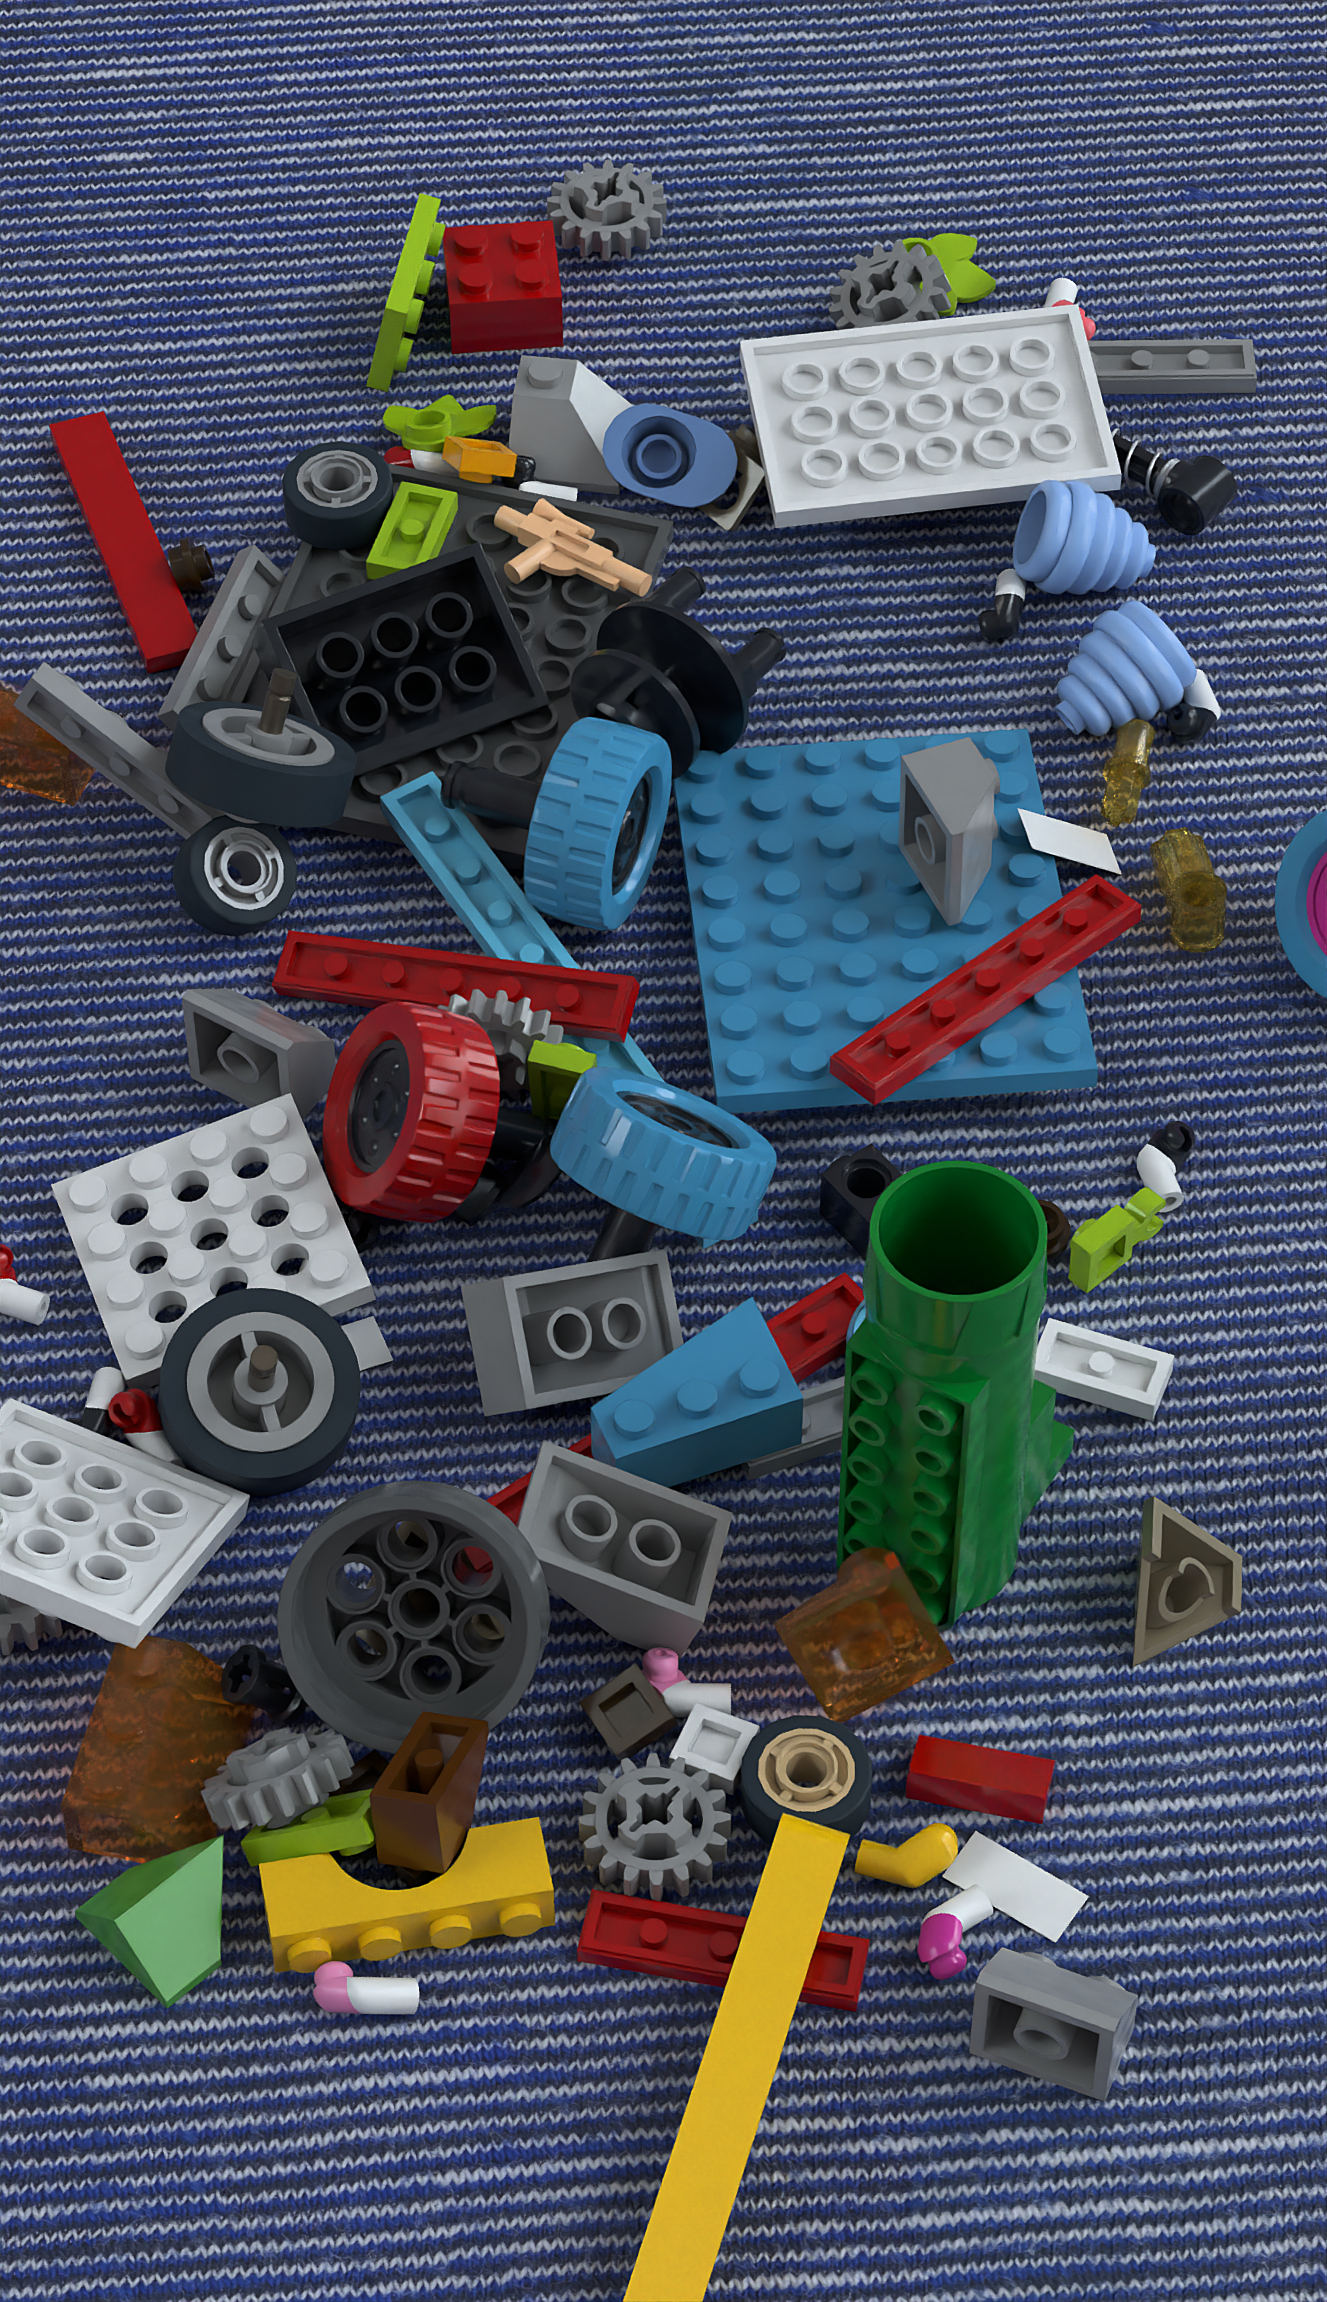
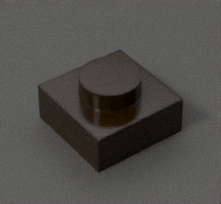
[579,1663,678,1763]

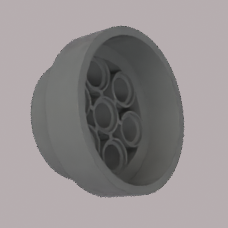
[277,1480,550,1754]

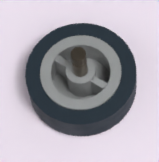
[165,668,358,827]
[158,1288,361,1496]

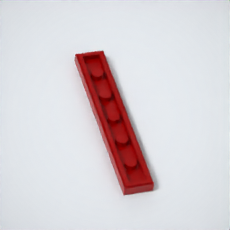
[49,411,198,674]
[830,874,1142,1106]
[271,930,640,1043]

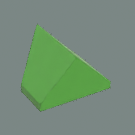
[75,1835,224,2009]

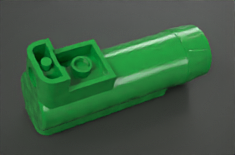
[836,1160,1075,1631]

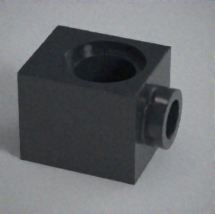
[819,1143,902,1261]

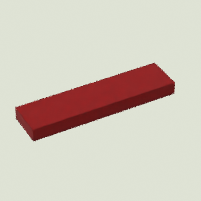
[577,1889,870,2012]

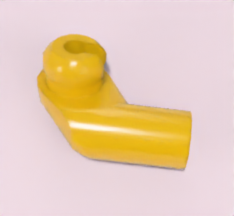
[854,1823,958,1888]

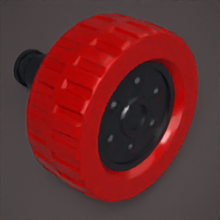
[322,1001,559,1224]

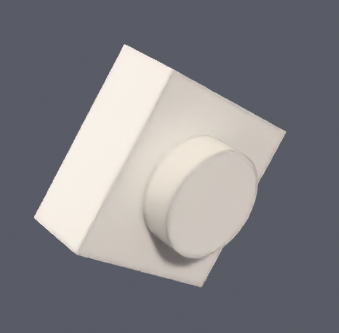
[669,1703,760,1795]

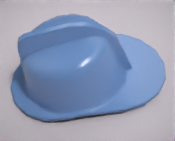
[602,403,738,508]

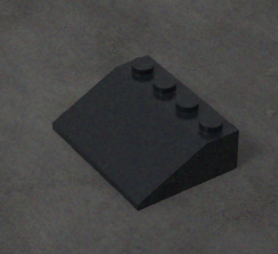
[252,542,550,779]

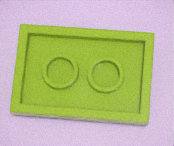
[366,193,446,392]

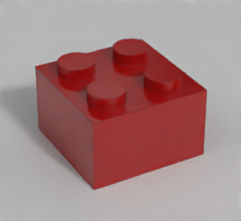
[442,220,563,354]

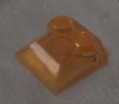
[774,1547,955,1723]

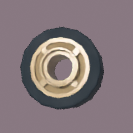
[741,1715,872,1846]

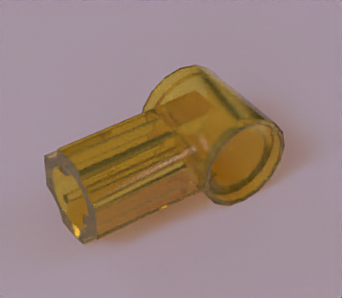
[1150,827,1227,952]

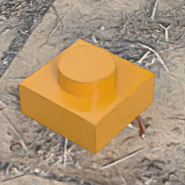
[442,436,517,483]

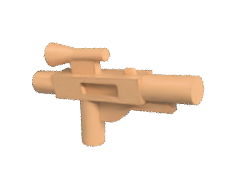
[494,498,652,597]

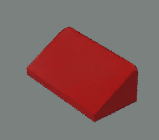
[906,1735,1055,1824]

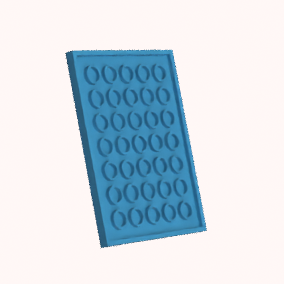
[672,729,1098,1114]

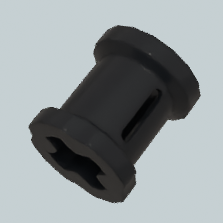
[220,1644,308,1725]

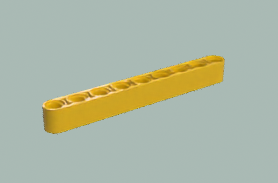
[623,1813,851,2302]

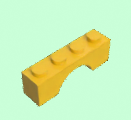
[259,1817,555,1973]

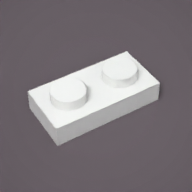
[1034,1318,1174,1421]

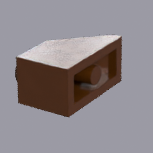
[369,1711,489,1873]

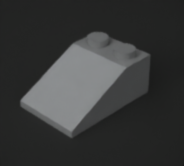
[461,1249,684,1416]
[516,1440,733,1662]

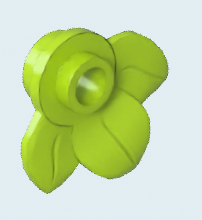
[902,233,996,316]
[383,394,497,453]

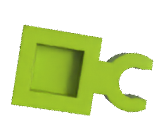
[1068,1187,1166,1293]

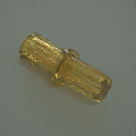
[1100,719,1155,827]

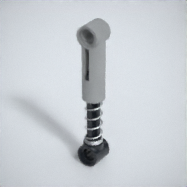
[1111,427,1237,535]

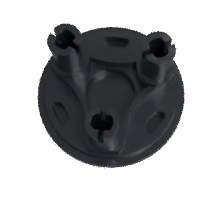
[571,566,786,780]

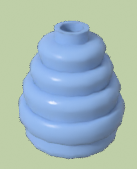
[1013,480,1156,595]
[1055,600,1197,736]

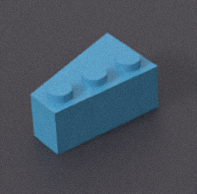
[591,1297,803,1488]

